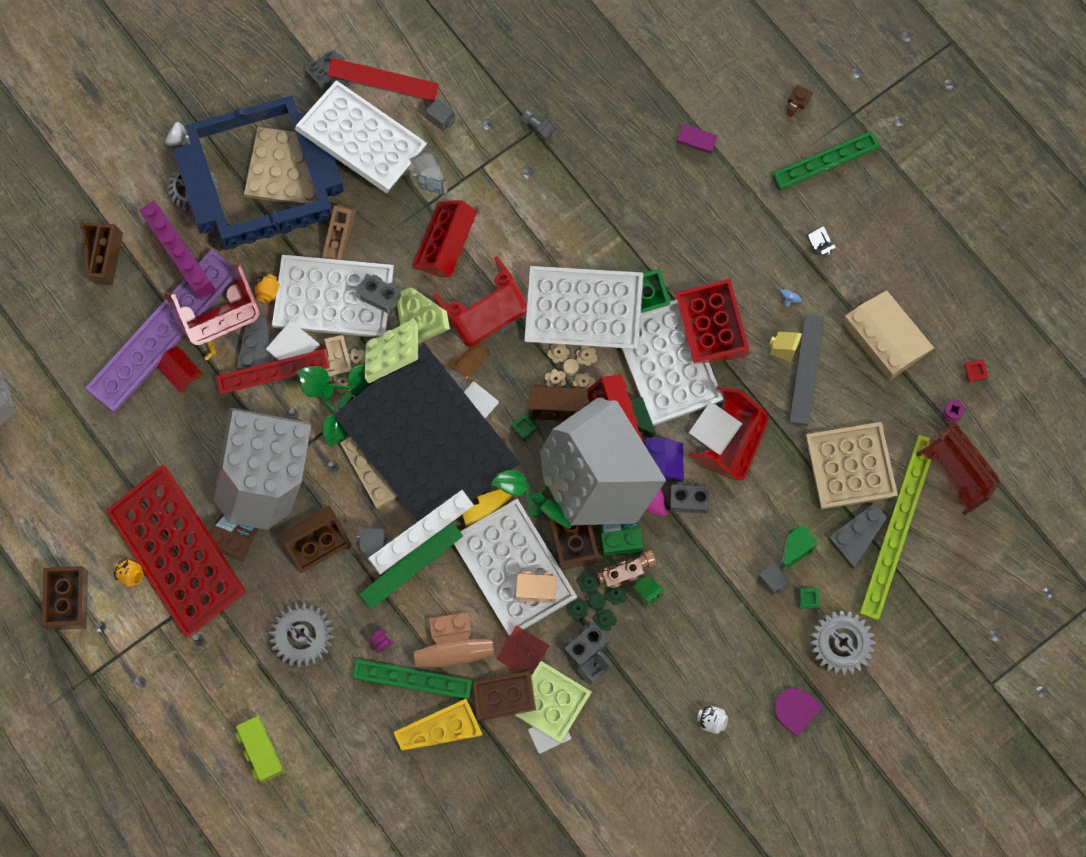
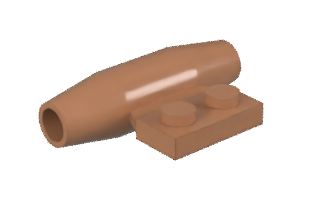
[414,612,494,668]

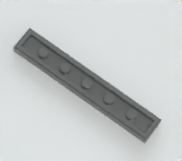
[789,314,824,426]

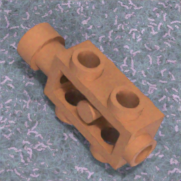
[597,550,656,588]

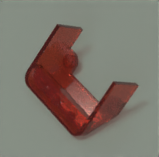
[916,422,1000,516]

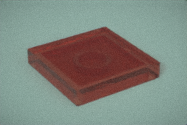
[495,625,550,674]

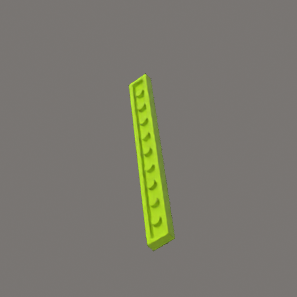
[859,435,937,621]

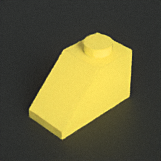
[768,332,802,362]

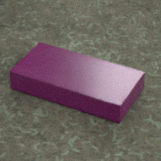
[677,124,718,154]

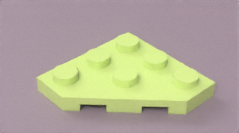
[397,288,450,343]

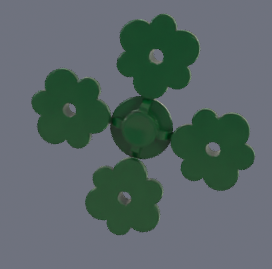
[568,572,627,631]

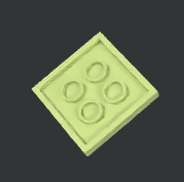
[365,319,418,383]
[515,661,592,744]

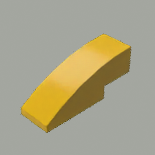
[462,489,513,528]

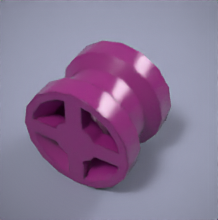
[943,400,965,423]
[368,629,393,653]

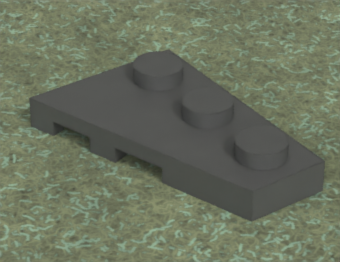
[237,317,273,370]
[829,503,887,569]

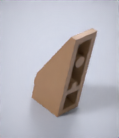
[322,204,357,260]

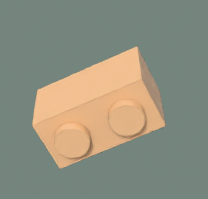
[516,571,557,603]

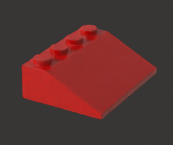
[675,279,750,364]

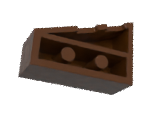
[80,222,123,285]

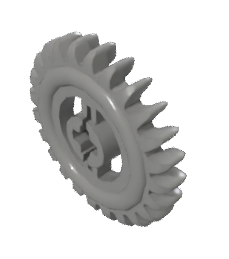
[269,603,334,668]
[810,611,876,676]

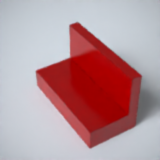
[157,347,203,393]

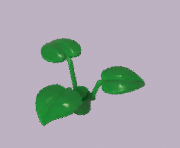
[297,365,374,447]
[491,470,571,529]

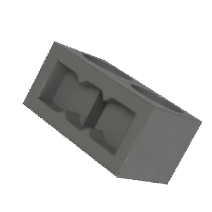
[356,274,401,315]
[669,482,710,514]
[564,623,610,667]

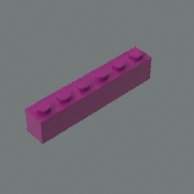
[139,200,216,301]

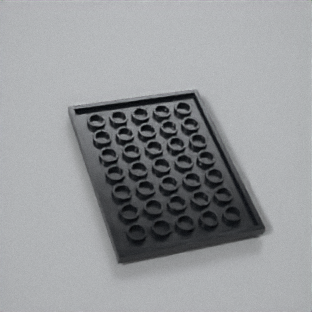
[334,343,520,521]

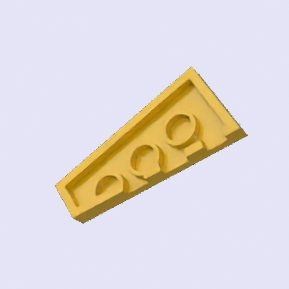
[394,699,483,751]

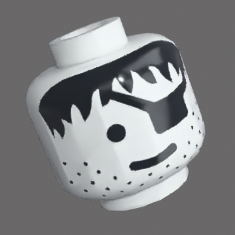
[697,705,728,734]

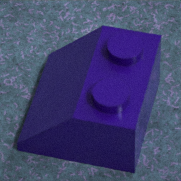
[645,438,684,481]

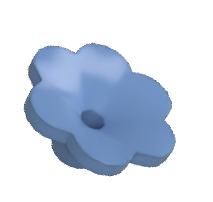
[779,289,802,307]

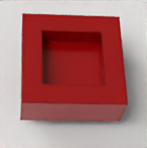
[964,359,989,383]

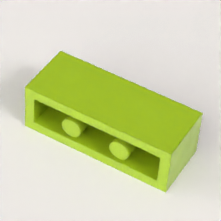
[235,716,285,783]

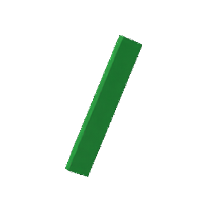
[772,131,880,191]
[360,522,464,610]
[352,659,473,700]

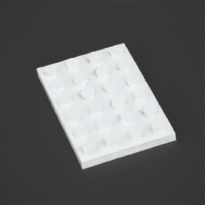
[295,80,427,193]
[272,255,394,338]
[525,266,644,349]
[621,300,724,426]
[454,499,577,638]

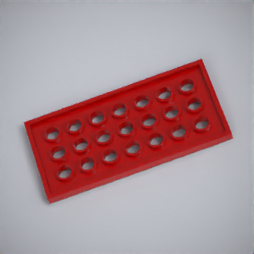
[106,465,247,638]

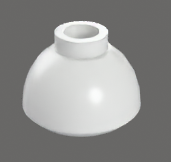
[165,122,188,146]

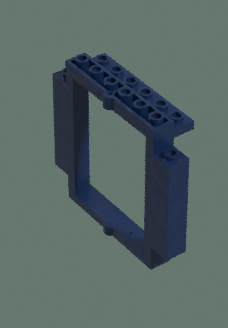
[173,95,344,250]

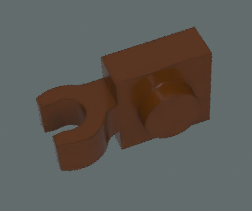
[786,84,813,117]

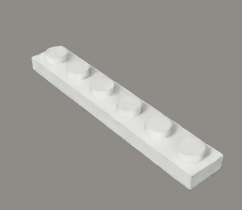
[368,490,474,575]

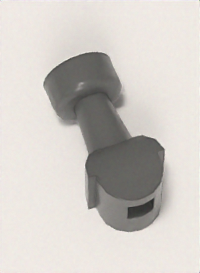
[520,110,555,141]

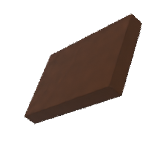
[473,671,536,721]

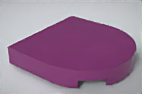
[775,688,823,737]

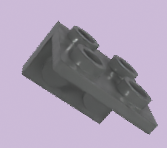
[304,50,353,95]

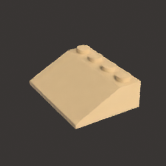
[842,290,934,381]

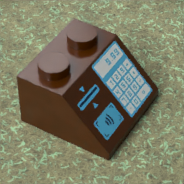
[209,513,258,562]

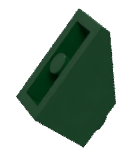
[631,397,656,438]

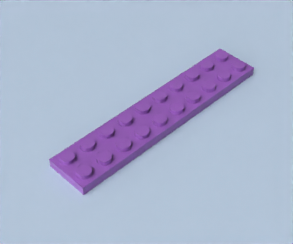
[85,249,236,413]

